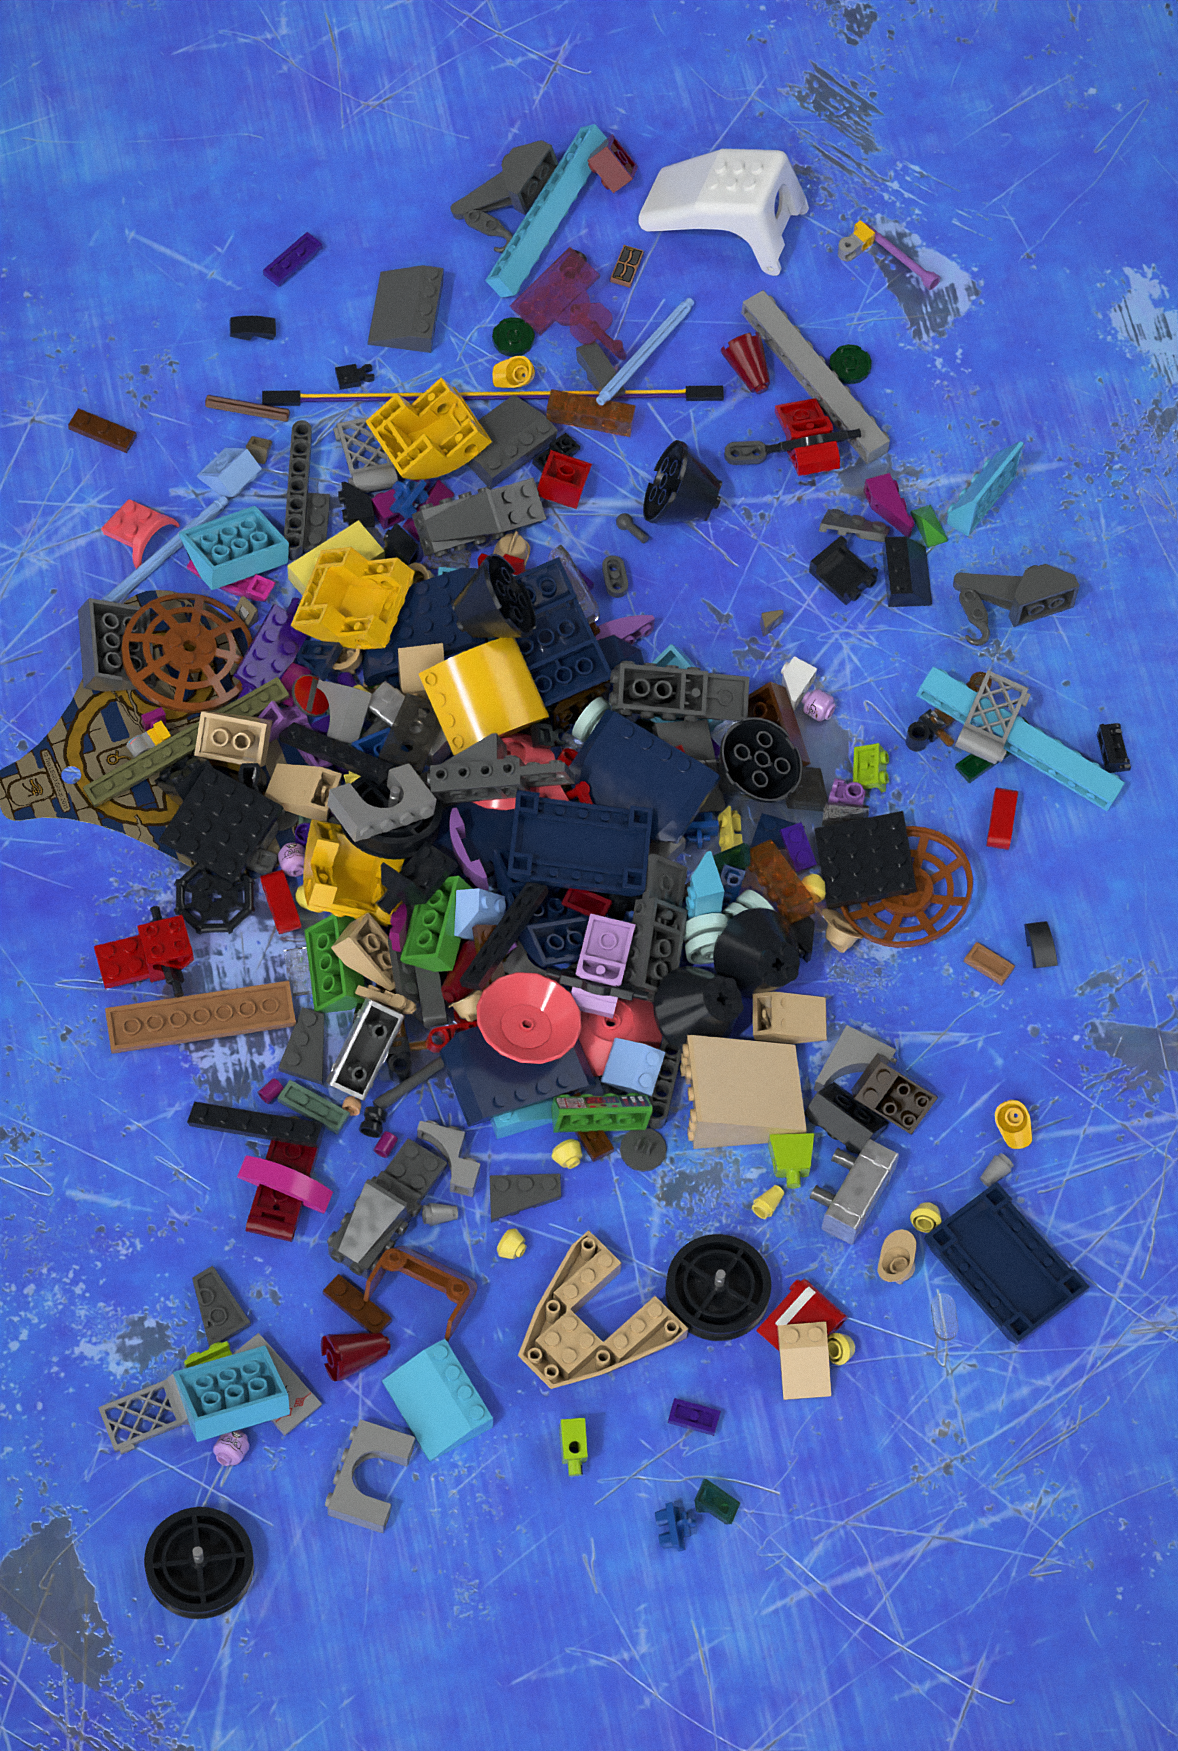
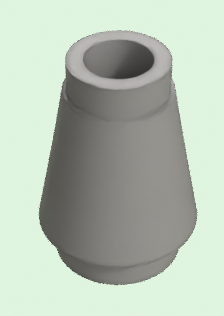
[979,1153,1014,1187]
[422,1203,458,1226]

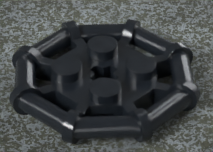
[174,863,255,935]

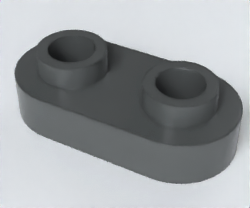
[724,441,767,465]
[602,556,628,598]

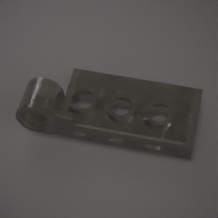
[378,693,442,776]

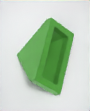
[910,504,948,548]

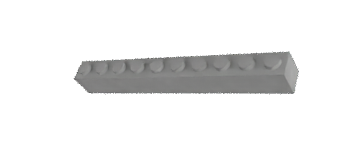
[741,290,890,464]

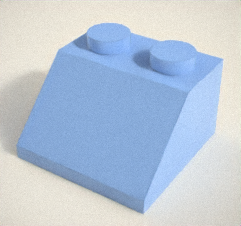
[197,448,262,497]
[454,888,506,941]
[600,1038,666,1097]

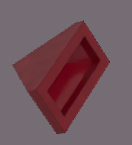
[561,888,612,917]

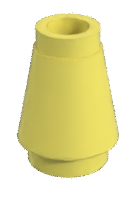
[752,1185,784,1219]

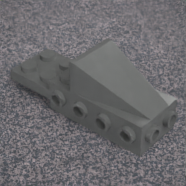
[412,478,546,557]
[609,661,749,723]
[427,733,575,804]
[623,854,688,1003]
[327,1138,447,1279]

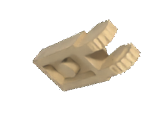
[355,985,416,1015]

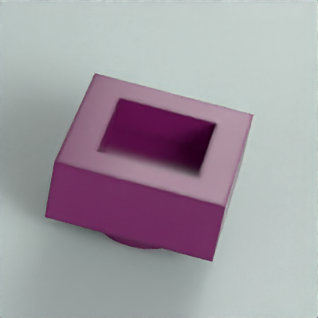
[141,707,166,732]

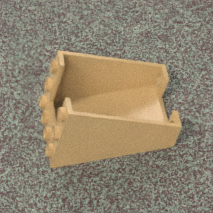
[680,1035,807,1149]

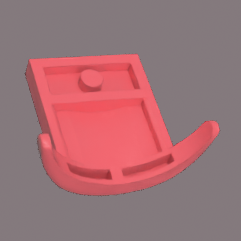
[101,499,180,569]

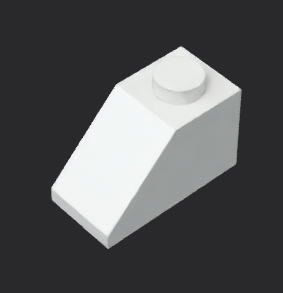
[781,656,817,711]

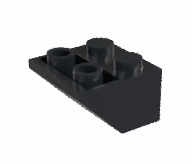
[154,754,213,806]

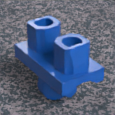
[389,479,429,519]
[684,812,719,849]
[720,864,746,907]
[655,1502,697,1551]

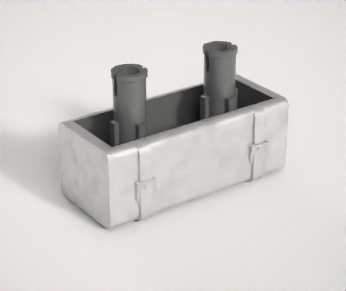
[362,681,452,768]
[326,997,405,1101]
[810,1139,899,1245]

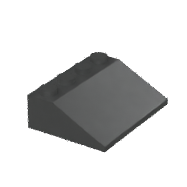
[368,265,444,353]
[466,395,558,489]
[78,598,156,692]

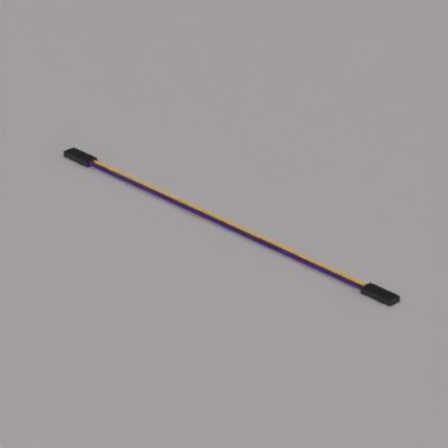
[262,385,724,406]

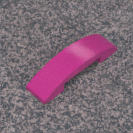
[187,560,275,602]
[237,1155,333,1214]

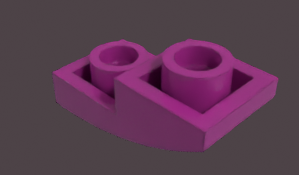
[280,662,312,707]
[389,903,408,952]

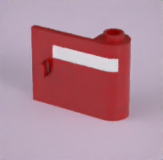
[756,1278,847,1351]

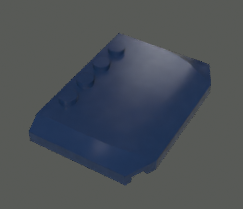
[569,709,721,844]
[433,802,514,887]
[439,1025,597,1127]

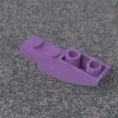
[595,615,655,645]

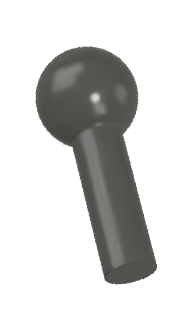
[616,513,648,543]

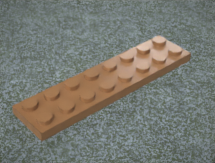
[105,981,296,1054]

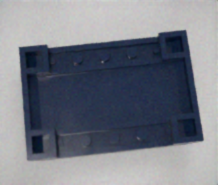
[361,567,489,687]
[507,790,653,897]
[924,1182,1090,1345]

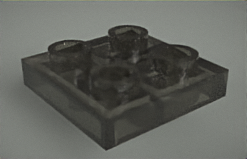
[783,766,830,812]

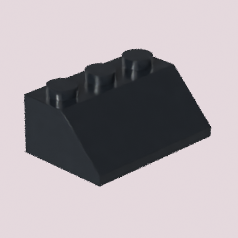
[882,536,932,607]
[804,1082,889,1155]

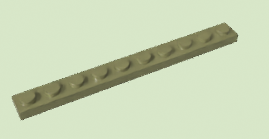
[83,677,289,808]

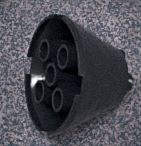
[643,440,722,523]
[451,554,537,638]
[718,717,803,803]
[713,907,800,998]
[653,966,744,1053]

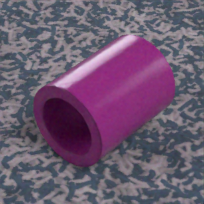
[258,1078,284,1104]
[373,1131,398,1158]

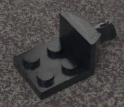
[375,841,458,915]

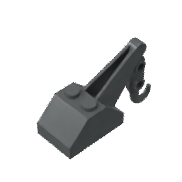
[451,140,558,253]
[953,564,1080,646]

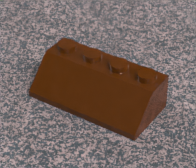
[747,681,811,769]

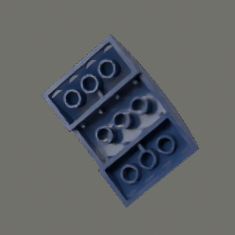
[496,557,611,708]
[492,847,609,967]

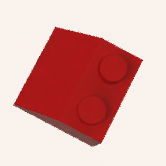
[537,450,592,509]

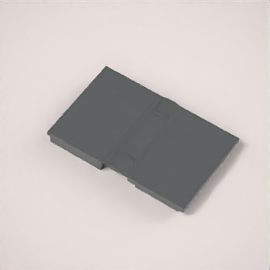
[652,719,726,813]

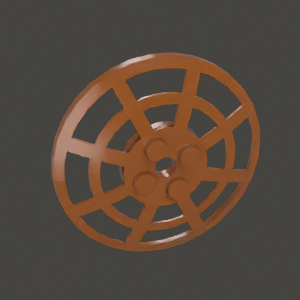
[121,593,253,713]
[840,826,973,948]

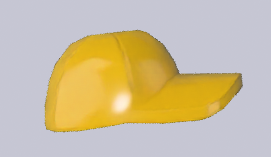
[492,356,535,388]
[995,1100,1032,1149]

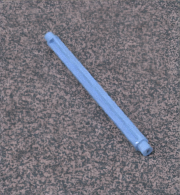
[596,298,694,405]
[102,496,229,603]

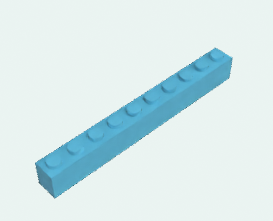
[485,124,607,298]
[916,666,1125,811]

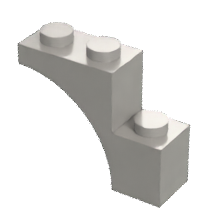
[417,1120,480,1197]

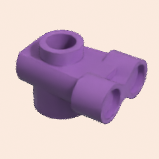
[828,778,866,807]

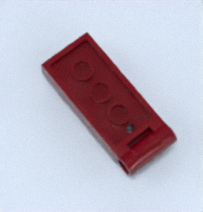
[245,1139,322,1242]

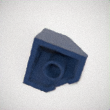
[597,635,644,686]

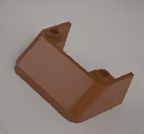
[363,1246,477,1342]

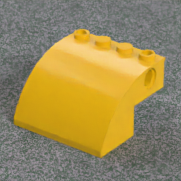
[365,377,492,480]
[291,547,415,649]
[418,638,549,756]
[303,819,404,926]

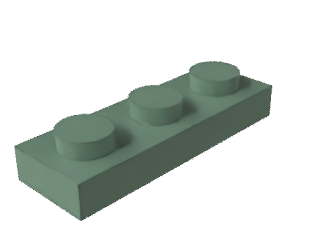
[277,1080,350,1135]

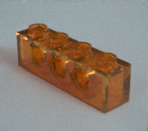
[546,389,636,437]
[746,839,815,924]

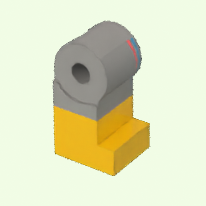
[838,220,875,262]
[126,720,171,758]

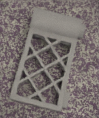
[333,417,398,493]
[955,670,1031,765]
[98,1374,190,1455]

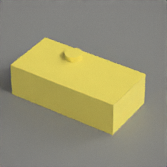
[287,520,385,596]

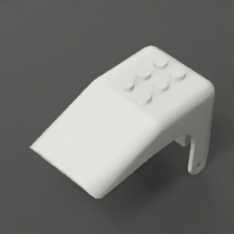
[639,149,809,276]

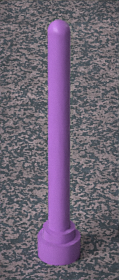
[865,223,941,290]

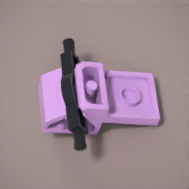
[545,914,649,1019]

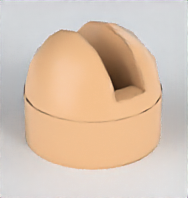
[342,1096,361,1116]

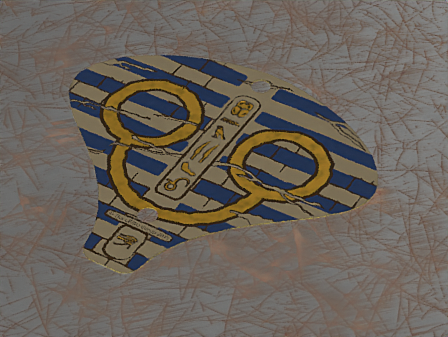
[0,590,308,882]

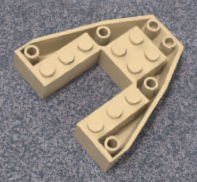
[518,1230,688,1389]

